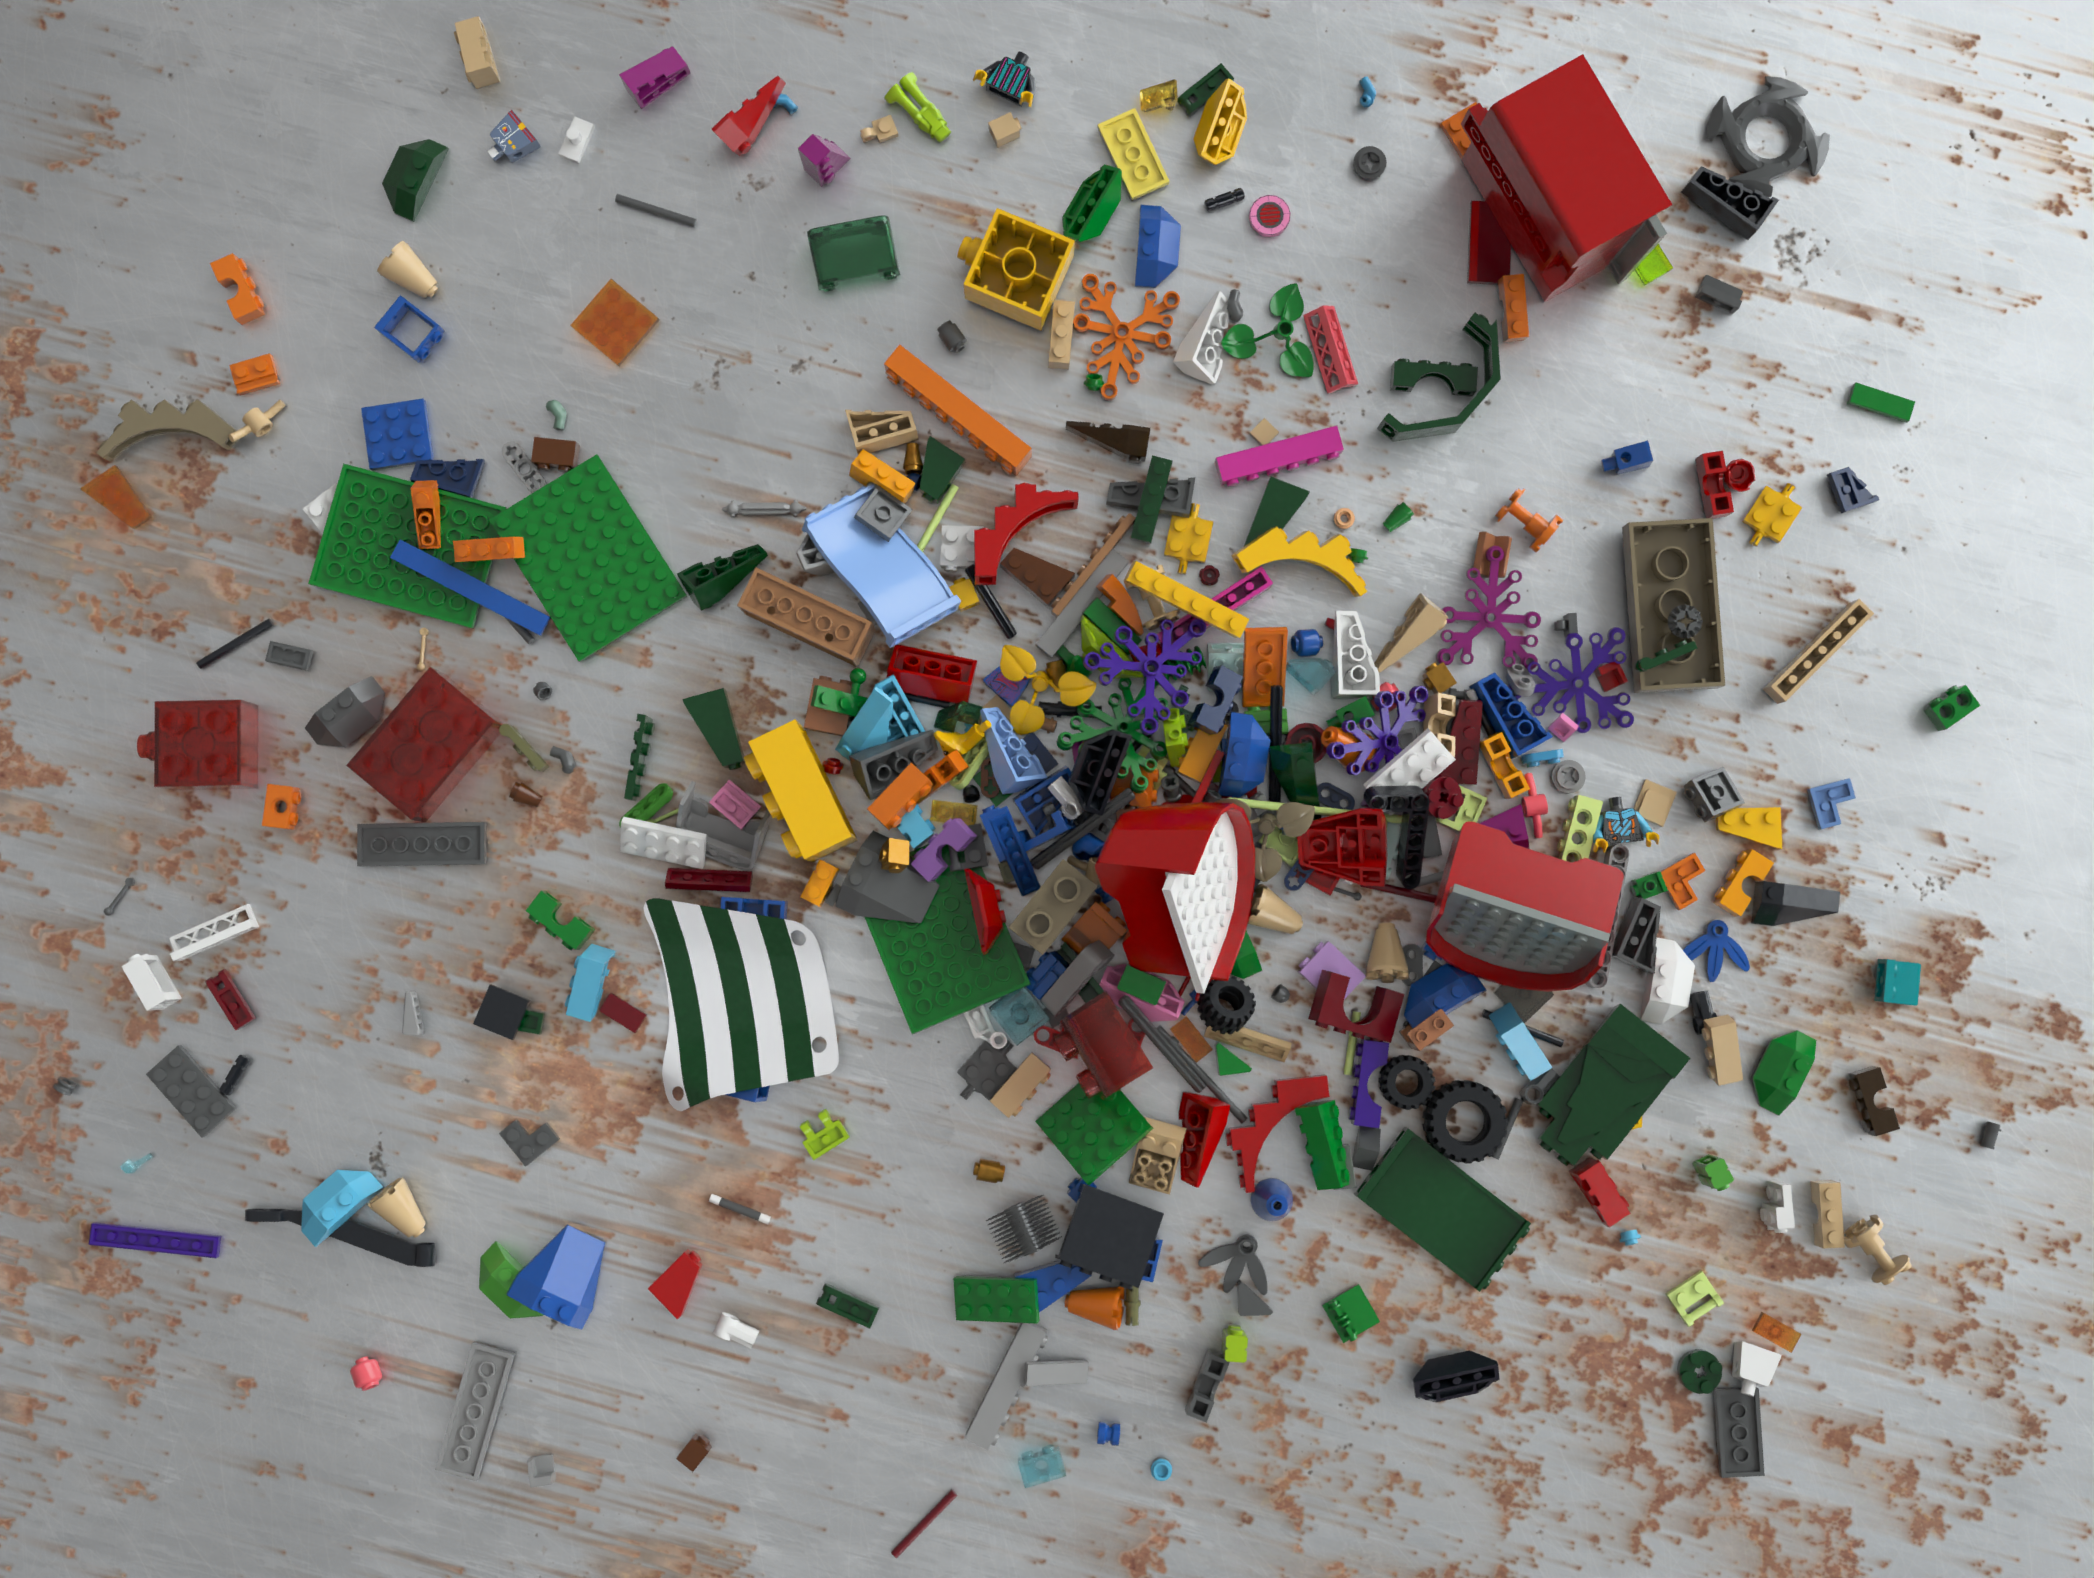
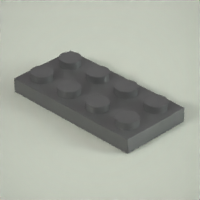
[146,1045,236,1138]
[1714,1387,1765,1478]

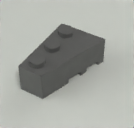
[1612,897,1661,974]

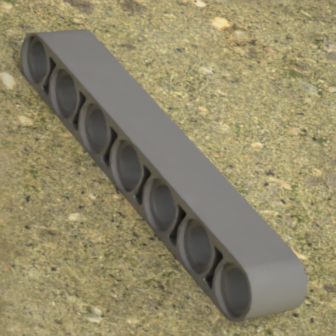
[1585,844,1629,988]

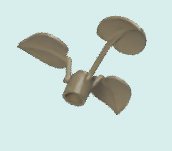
[1214,798,1315,882]

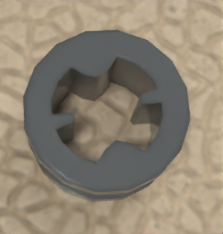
[53,1076,77,1096]

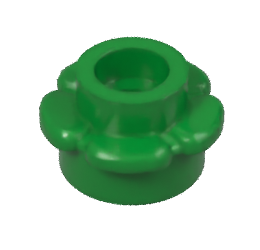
[1084,374,1104,391]
[1348,548,1368,563]

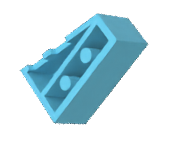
[565,944,616,1022]
[1489,1002,1553,1081]

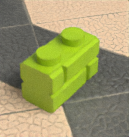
[1221,1325,1248,1363]

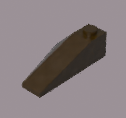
[1066,421,1150,464]

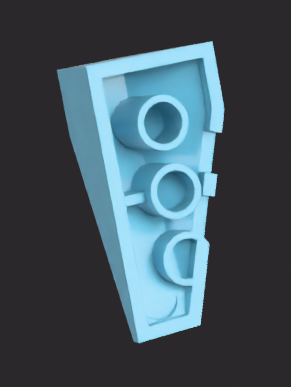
[835,687,893,761]

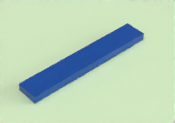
[987,806,1040,896]

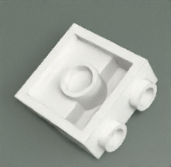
[940,525,984,572]
[1760,1180,1795,1233]

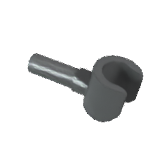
[1042,802,1056,830]

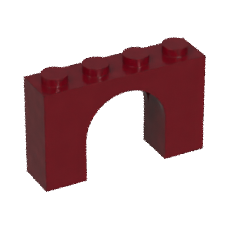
[1308,970,1405,1043]

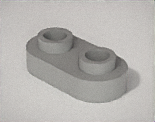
[1506,664,1536,697]

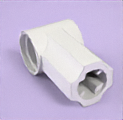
[1048,776,1085,820]
[713,1312,759,1349]

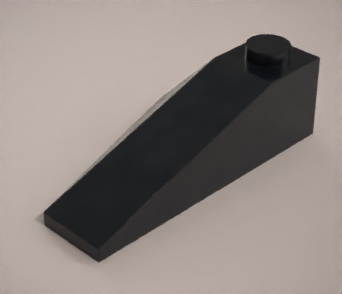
[1751,881,1840,926]

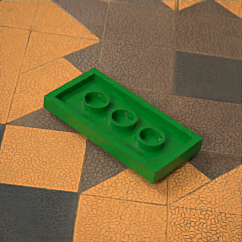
[953,1276,1040,1324]

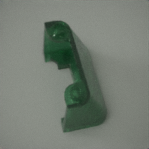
[807,215,900,292]

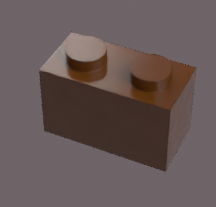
[531,437,580,473]

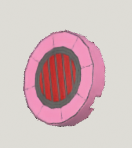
[1249,195,1291,237]

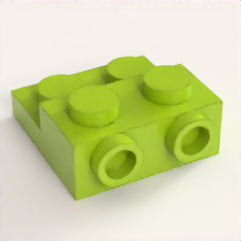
[1162,708,1188,767]

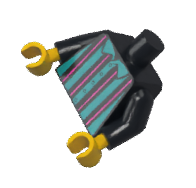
[973,51,1036,107]

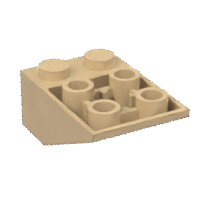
[1129,1117,1187,1195]

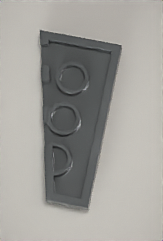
[1106,477,1195,518]

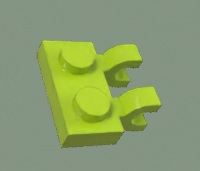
[800,1109,850,1160]

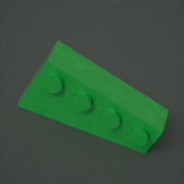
[1294,1100,1350,1190]

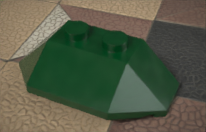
[382,139,449,222]

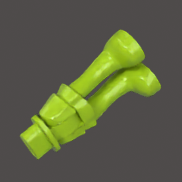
[884,72,951,143]

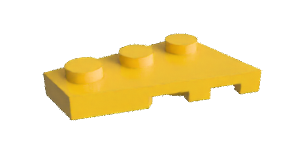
[1716,807,1782,850]

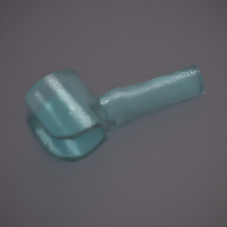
[120,1153,153,1174]

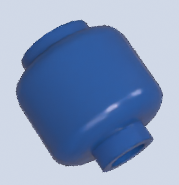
[1291,629,1323,657]

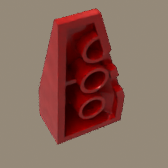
[712,76,786,156]
[1179,1092,1230,1188]

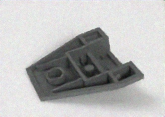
[836,831,940,924]

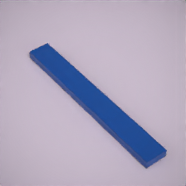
[390,539,551,636]

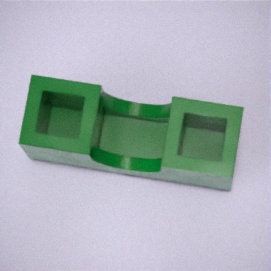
[525,890,595,950]

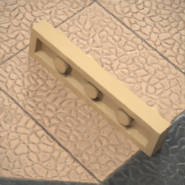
[1204,1026,1292,1062]

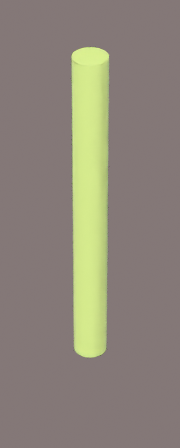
[917,484,959,552]

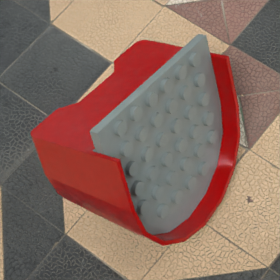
[1426,821,1624,992]

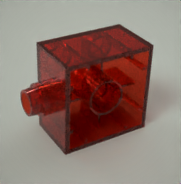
[137,700,258,790]

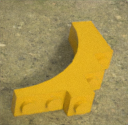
[1231,526,1367,597]

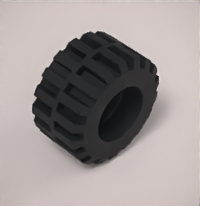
[1197,976,1256,1034]
[1378,1055,1436,1110]

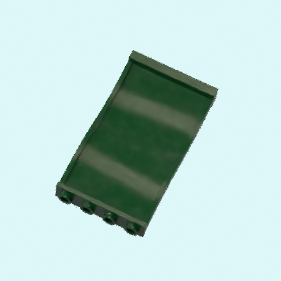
[1354,1127,1531,1292]

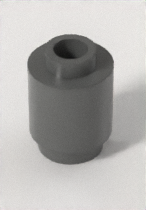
[937,320,967,353]

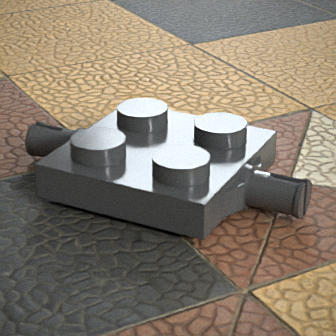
[957,1040,1017,1100]

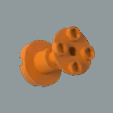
[1495,488,1563,553]

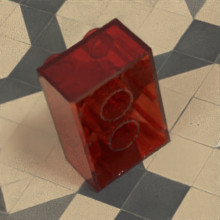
[346,667,505,823]

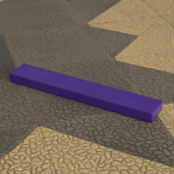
[89,1222,221,1258]

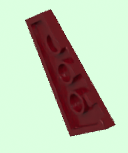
[1439,700,1483,785]

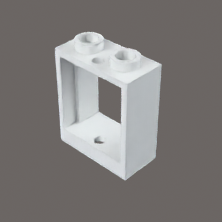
[121,954,182,1011]

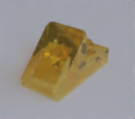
[1140,79,1178,112]

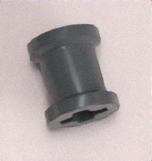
[1161,775,1182,803]

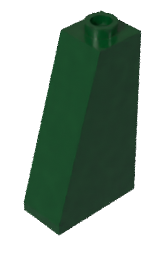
[1243,477,1310,547]
[683,688,745,770]

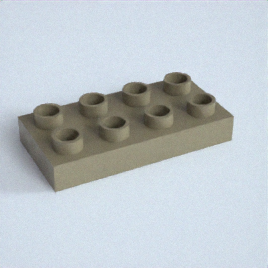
[1622,518,1725,693]

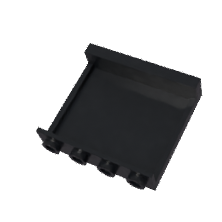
[1055,1183,1164,1290]

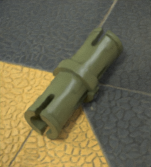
[1124,1286,1141,1326]

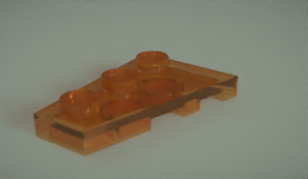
[80,465,153,529]

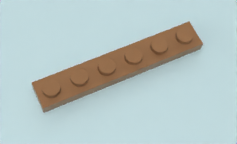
[1051,513,1136,618]

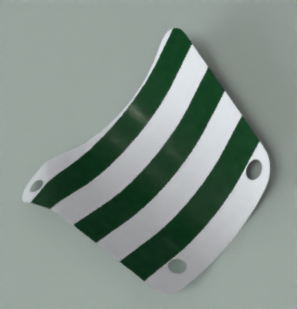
[643,898,839,1111]

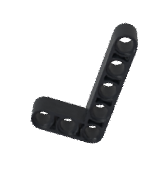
[1363,786,1430,889]

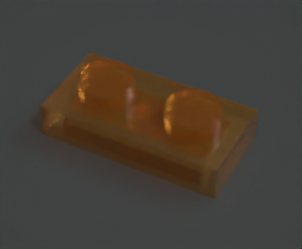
[1170,1016,1213,1063]

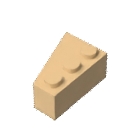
[454,16,500,89]
[845,410,919,455]

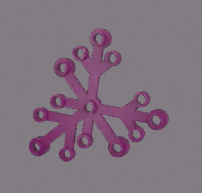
[1436,546,1541,670]

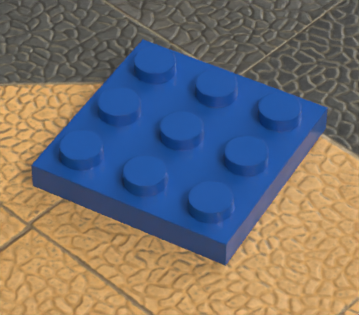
[361,398,434,471]

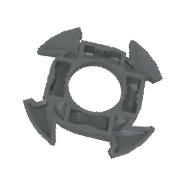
[1706,76,1830,197]

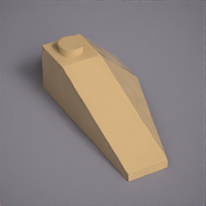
[1374,593,1448,673]

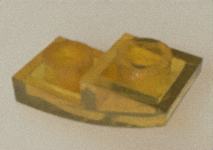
[930,800,978,825]

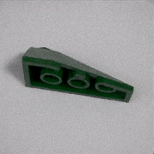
[677,544,768,611]
[1270,742,1321,820]

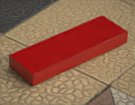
[1191,750,1224,803]

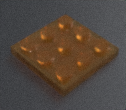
[570,279,659,367]

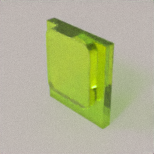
[1635,244,1673,286]

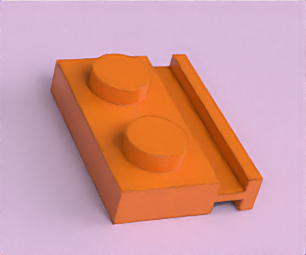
[229,353,280,396]

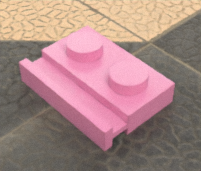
[709,780,762,831]

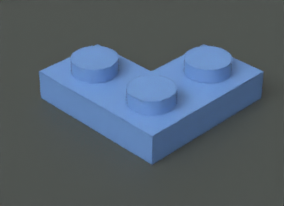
[1807,778,1856,830]

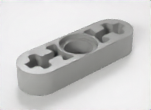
[502,442,547,493]

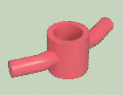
[1521,773,1548,838]

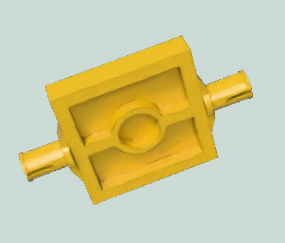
[1742,483,1803,546]
[1164,503,1213,574]

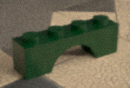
[1390,358,1478,396]
[1131,455,1173,543]

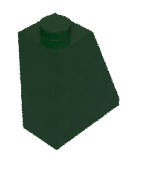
[920,436,966,504]

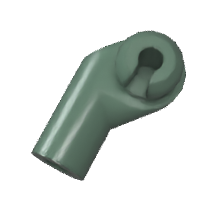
[546,400,567,431]

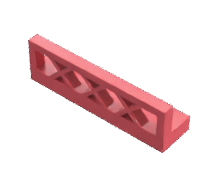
[1303,305,1358,393]

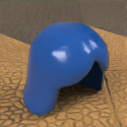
[1072,832,1105,861]

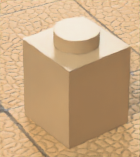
[988,112,1022,148]

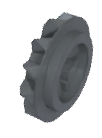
[1353,146,1387,180]
[1668,604,1703,638]

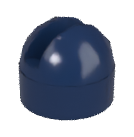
[907,473,922,491]

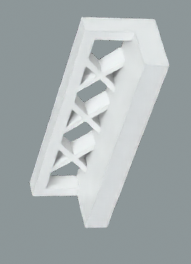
[169,904,259,961]

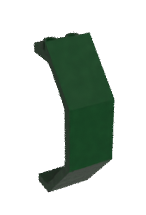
[1377,312,1501,442]

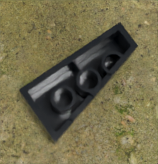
[1681,166,1779,240]

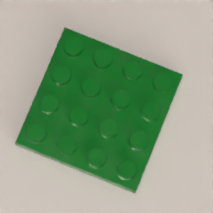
[1035,1067,1154,1185]

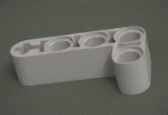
[1040,940,1115,1017]

